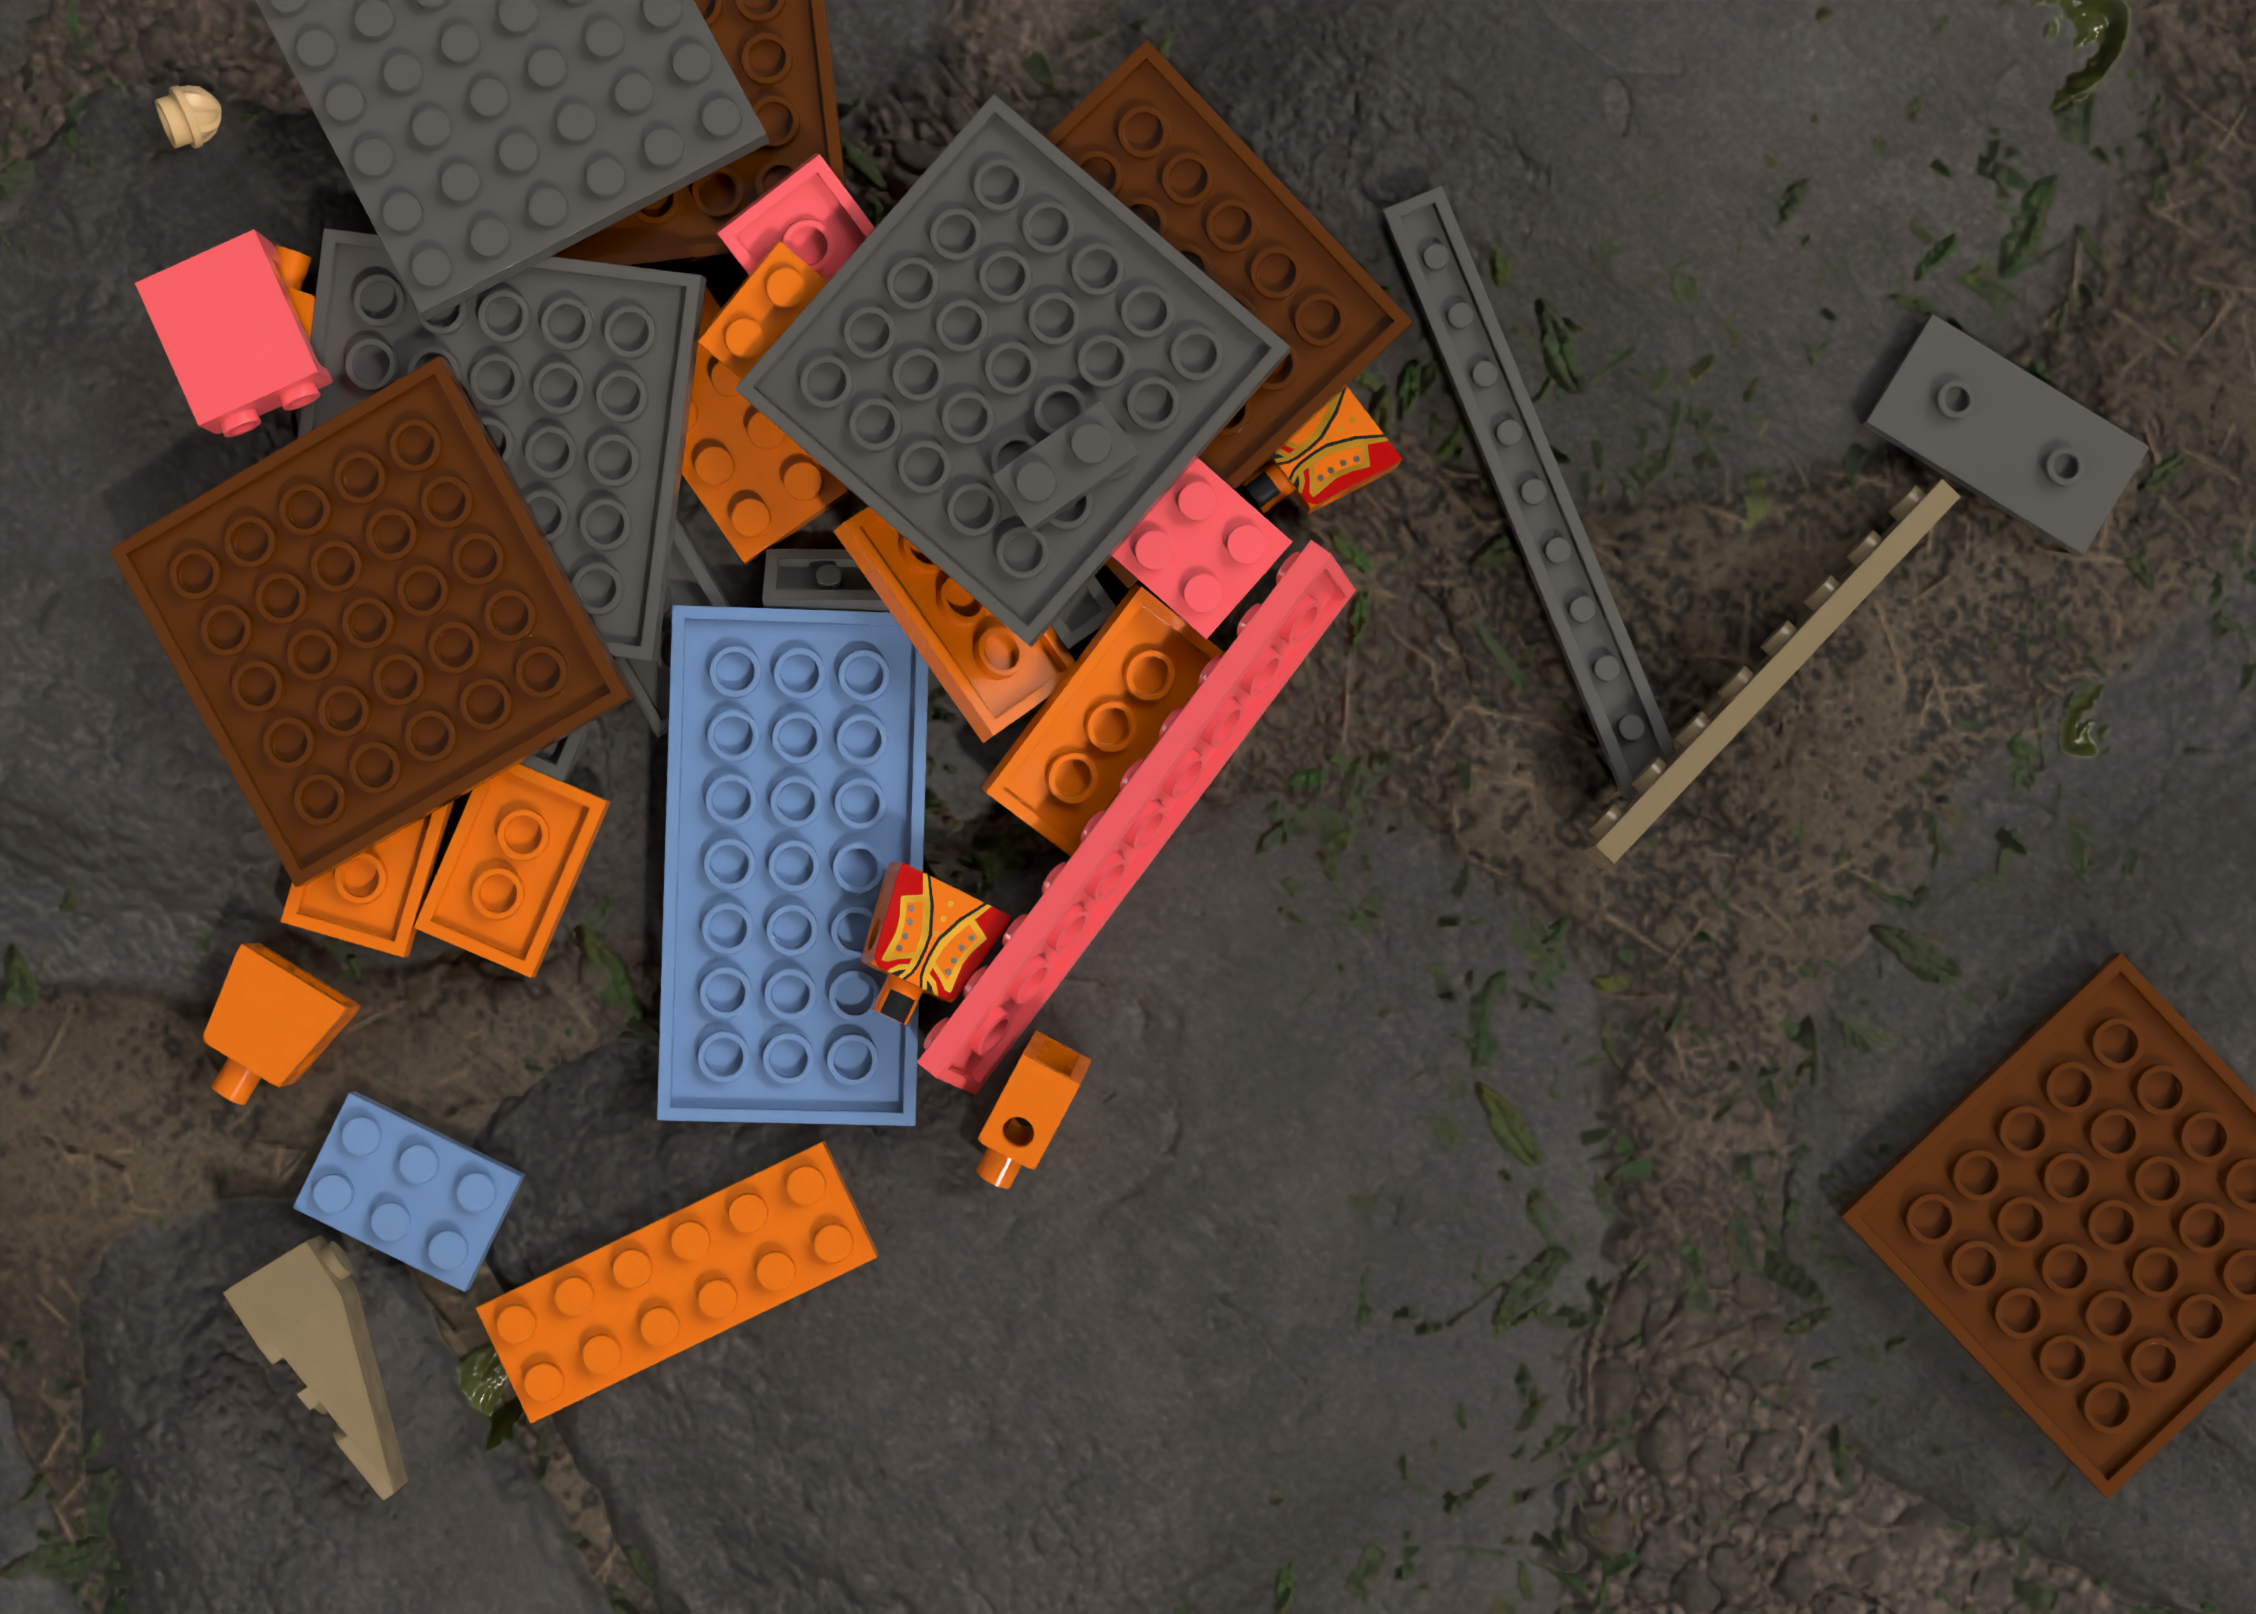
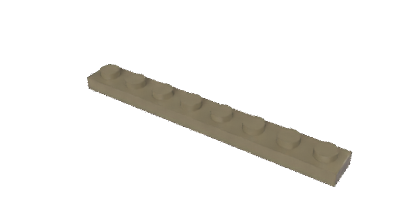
[1582,479,1961,869]

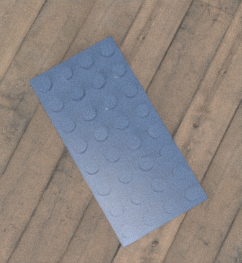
[657,605,929,1126]

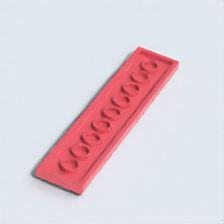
[917,540,1356,1095]

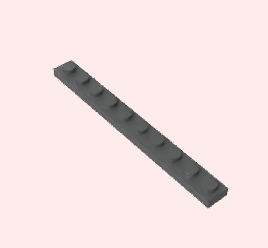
[1381,186,1676,799]

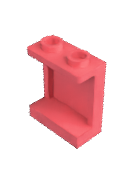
[135,229,333,437]

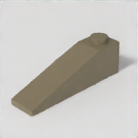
[223,1235,408,1501]

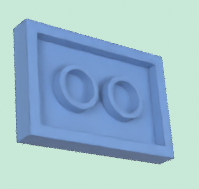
[293,1091,526,1292]

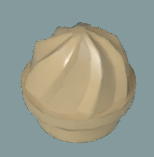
[155,85,221,149]

